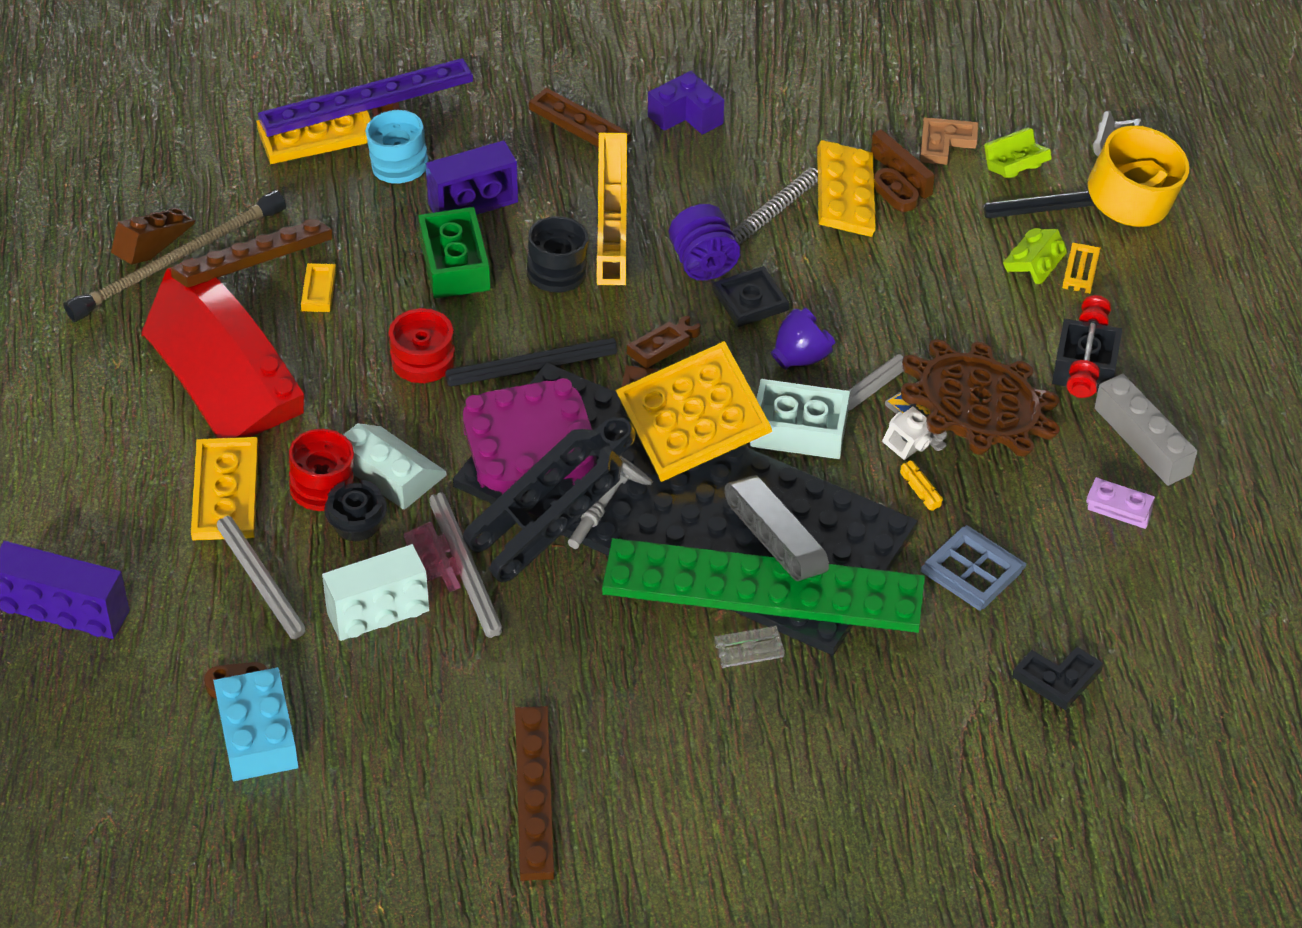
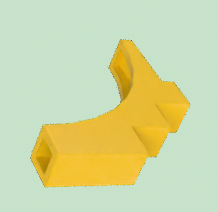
[597,132,627,285]

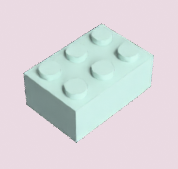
[750,379,850,459]
[322,544,429,641]

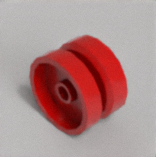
[388,308,455,383]

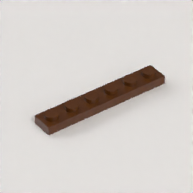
[171,219,332,288]
[515,706,554,881]

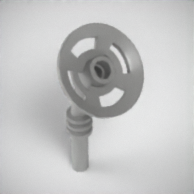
[568,456,653,549]

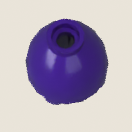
[771,307,836,370]

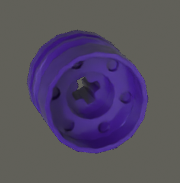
[668,204,740,280]

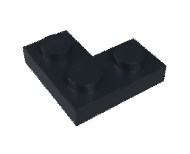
[1012,647,1103,710]

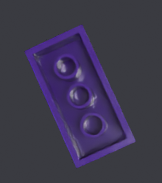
[0,541,130,639]

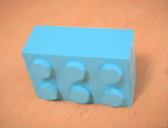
[213,667,298,781]

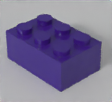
[425,140,518,215]

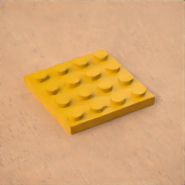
[616,341,772,482]

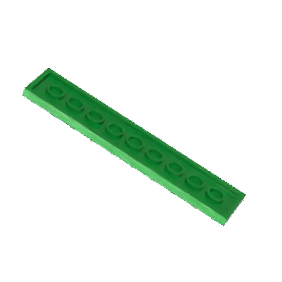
[602,538,925,633]

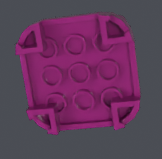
[463,378,597,494]

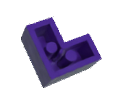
[648,71,724,135]

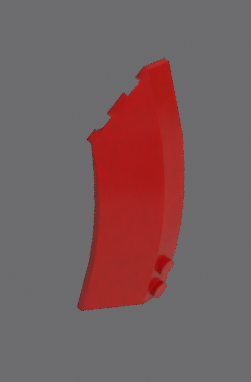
[141,258,304,438]

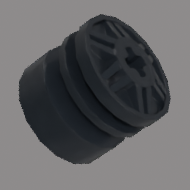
[527,216,588,292]

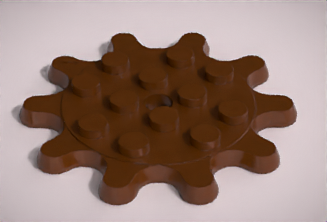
[901,339,1060,457]

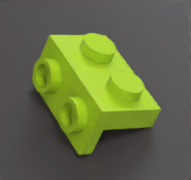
[984,127,1052,178]
[1003,228,1067,284]

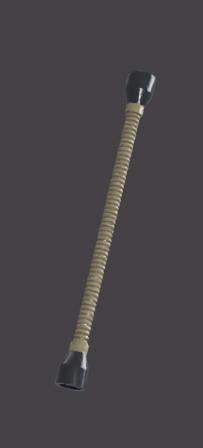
[63,190,286,323]

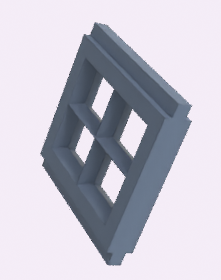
[920,525,1026,611]

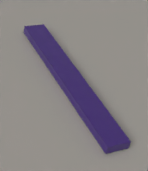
[258,58,473,137]

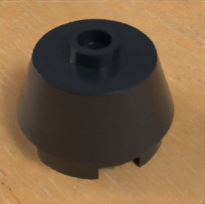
[324,479,387,541]

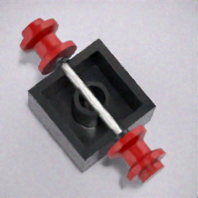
[1052,295,1123,398]

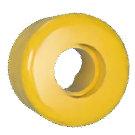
[1088,126,1189,227]

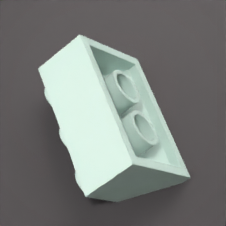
[344,423,447,510]

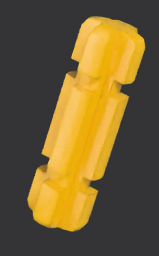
[900,460,943,511]

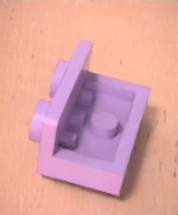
[1086,477,1155,529]

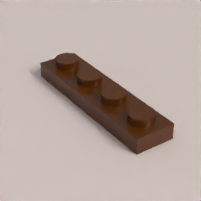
[529,88,631,147]

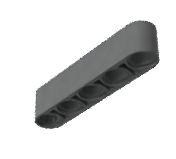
[725,475,829,581]

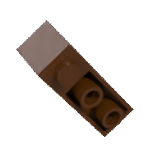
[111,208,195,265]

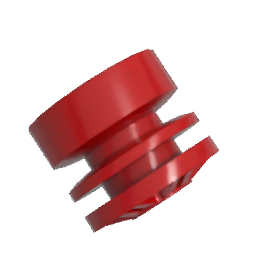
[289,429,354,511]

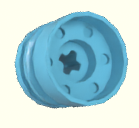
[365,110,429,184]

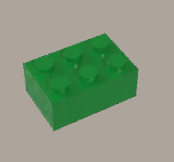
[418,207,490,299]

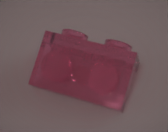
[403,522,461,592]

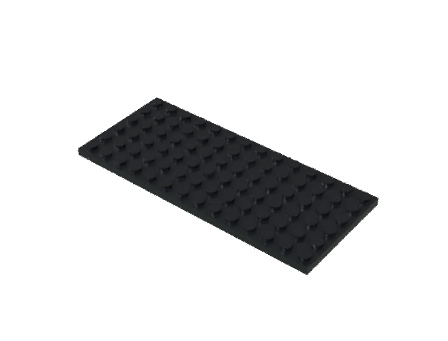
[453,363,918,656]

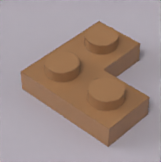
[920,117,978,165]

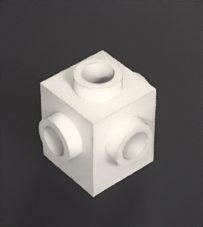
[882,407,932,460]

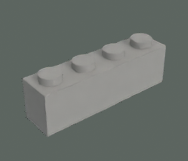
[1095,373,1197,486]

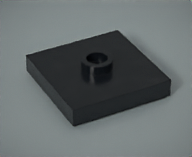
[712,266,790,327]

